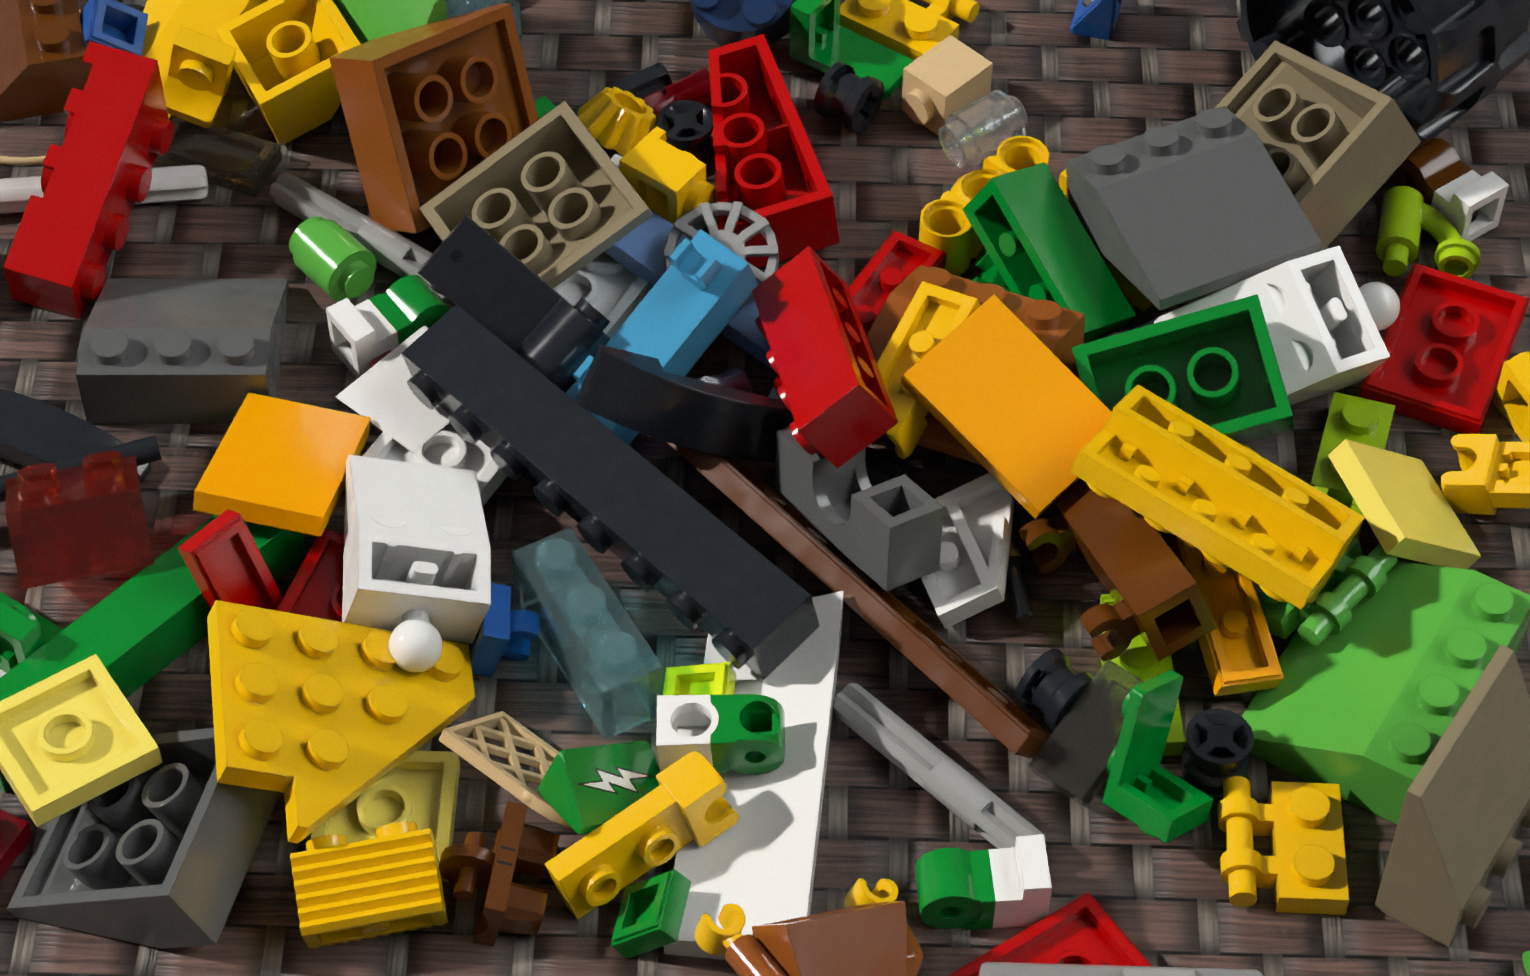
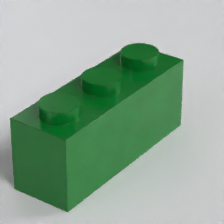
[962,162,1136,343]

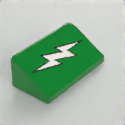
[537,740,660,835]

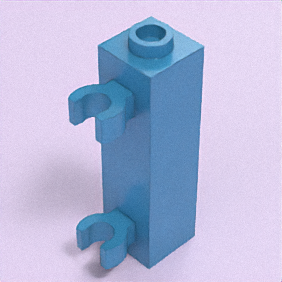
[566,229,758,445]

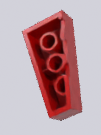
[708,34,840,268]
[3,41,174,319]

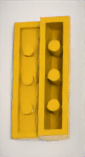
[1070,385,1365,609]

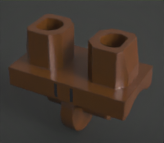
[439,801,560,947]

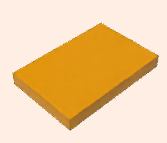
[900,294,1111,519]
[193,392,371,537]

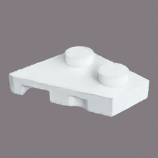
[921,473,1015,629]

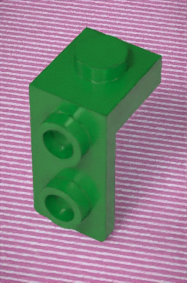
[788,0,913,100]
[1102,670,1213,843]

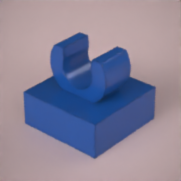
[468,583,539,677]

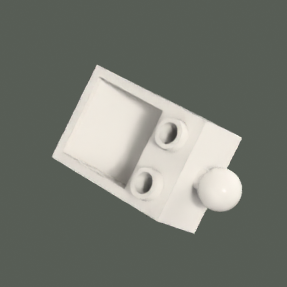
[1154,246,1400,405]
[342,454,491,673]

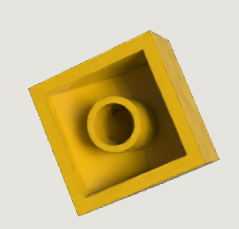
[215,0,360,146]

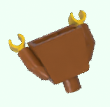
[695,878,923,976]

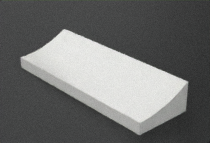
[664,591,844,960]

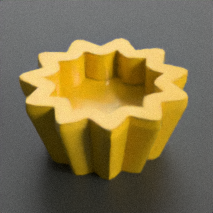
[577,87,657,156]

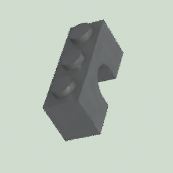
[774,426,944,591]

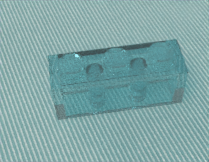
[512,527,664,740]

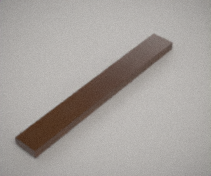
[667,442,1056,761]

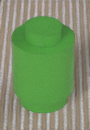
[289,216,377,301]

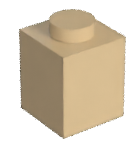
[901,35,993,139]

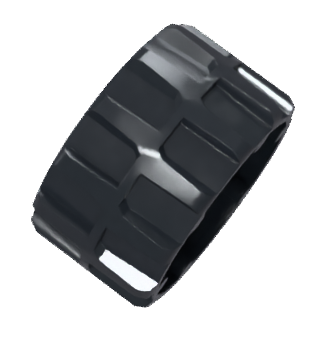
[1236,0,1530,147]

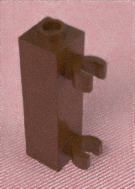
[1018,479,1217,662]

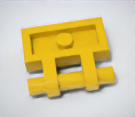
[840,0,980,61]
[1217,776,1349,915]

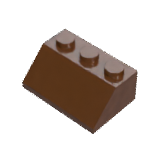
[0,0,90,122]

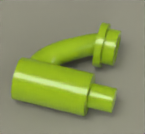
[1376,186,1481,279]

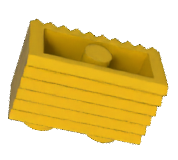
[290,821,448,948]

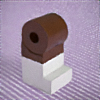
[1392,138,1509,242]

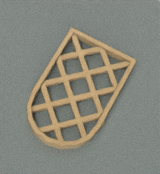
[439,711,571,828]

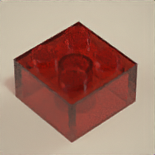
[5,451,154,589]

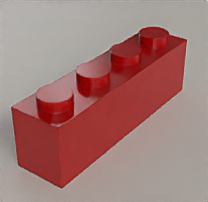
[752,246,899,469]

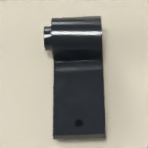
[417,215,611,393]

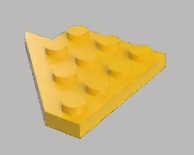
[207,600,475,843]

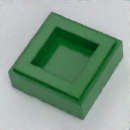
[611,869,691,958]

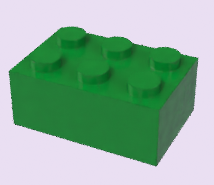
[1072,294,1295,444]

